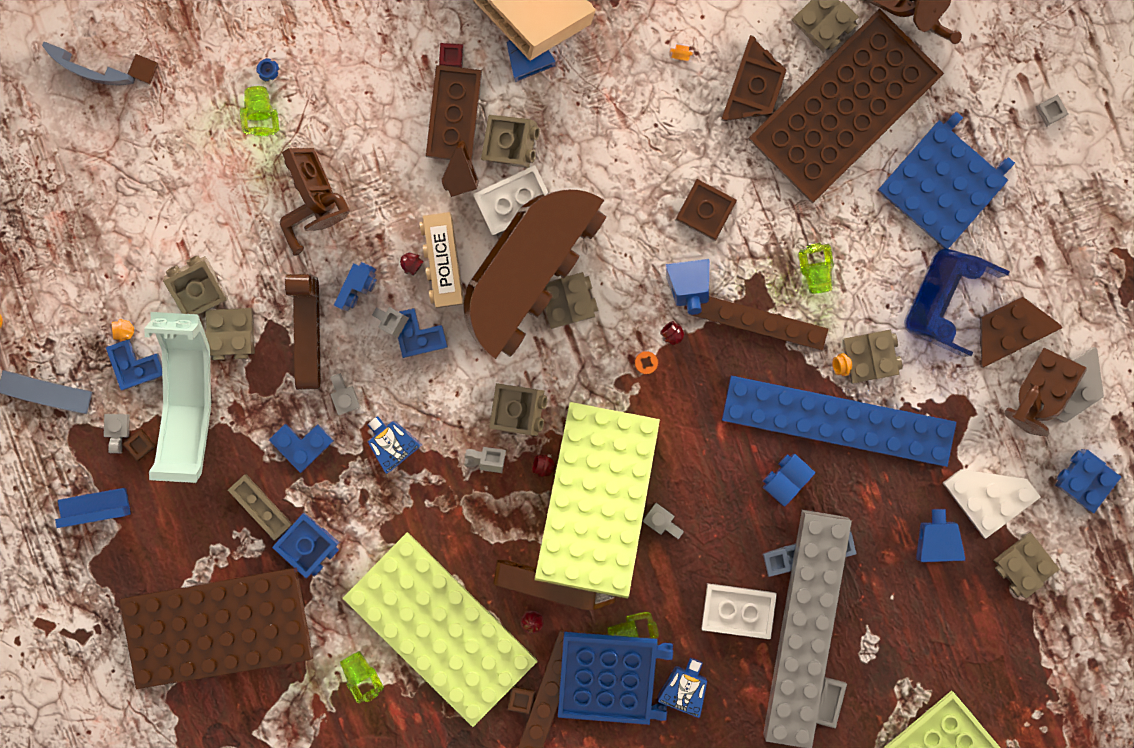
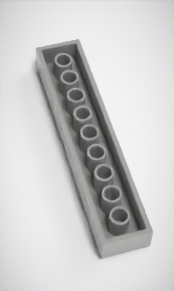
[763,510,852,748]

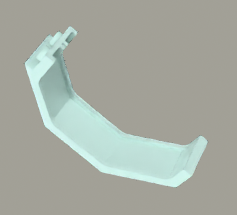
[144,312,211,483]

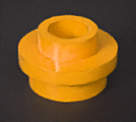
[670,44,693,61]
[832,353,852,376]

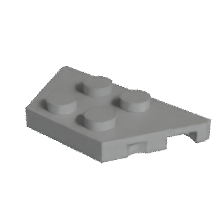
[1042,347,1104,423]

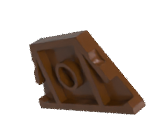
[721,35,787,121]
[980,297,1063,368]

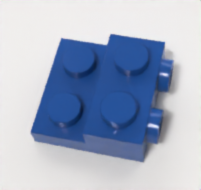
[334,262,377,311]
[1055,449,1121,513]
[272,513,340,578]

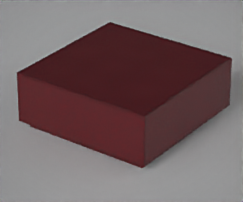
[439,43,464,68]

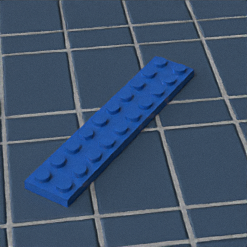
[722,376,956,467]

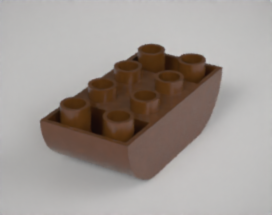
[463,189,607,359]

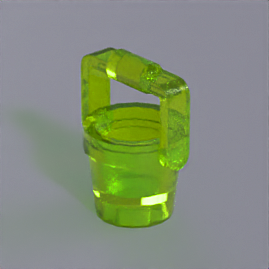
[240,86,279,136]
[799,243,834,294]
[608,612,659,645]
[340,651,384,703]

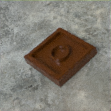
[675,179,737,241]

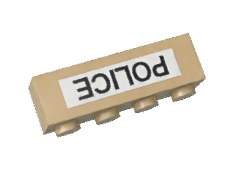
[420,212,464,308]

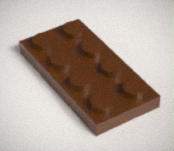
[426,65,482,161]

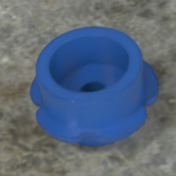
[256,58,279,81]

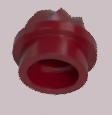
[400,252,424,276]
[660,321,684,345]
[532,454,555,477]
[521,611,544,634]

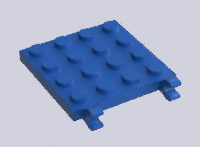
[877,112,1015,250]
[558,632,673,725]

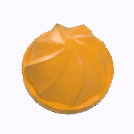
[112,319,134,342]

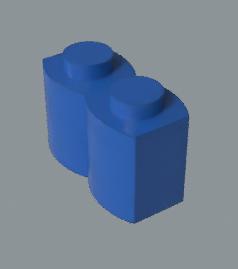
[762,454,816,507]

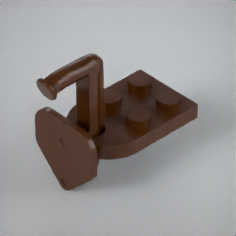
[865,0,962,44]
[280,148,350,256]
[1005,348,1087,437]

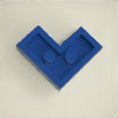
[398,308,448,358]
[106,340,162,390]
[269,424,334,473]

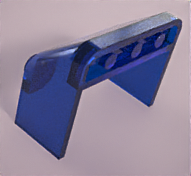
[904,249,1010,357]

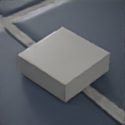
[1036,95,1069,127]

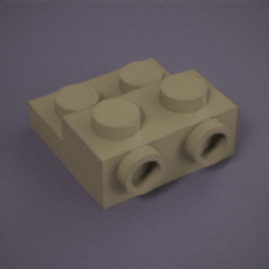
[792,0,859,53]
[481,115,540,168]
[163,255,227,315]
[544,272,598,329]
[205,308,255,360]
[843,329,903,384]
[489,383,547,436]
[993,532,1060,599]

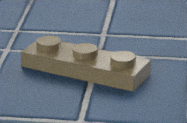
[228,474,293,541]

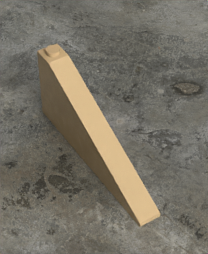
[473,0,596,61]

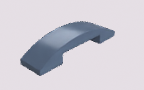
[42,42,135,86]
[0,370,92,414]
[763,532,856,577]

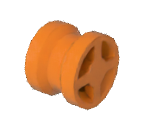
[634,351,658,374]

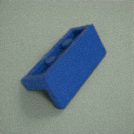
[55,488,131,528]

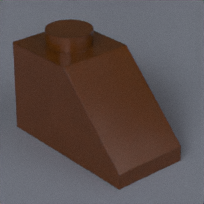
[442,140,479,197]

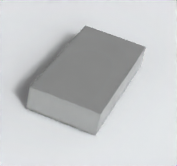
[817,677,847,728]

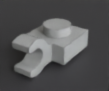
[372,307,409,338]
[330,373,361,416]
[104,414,130,453]
[464,447,506,473]
[643,503,684,539]

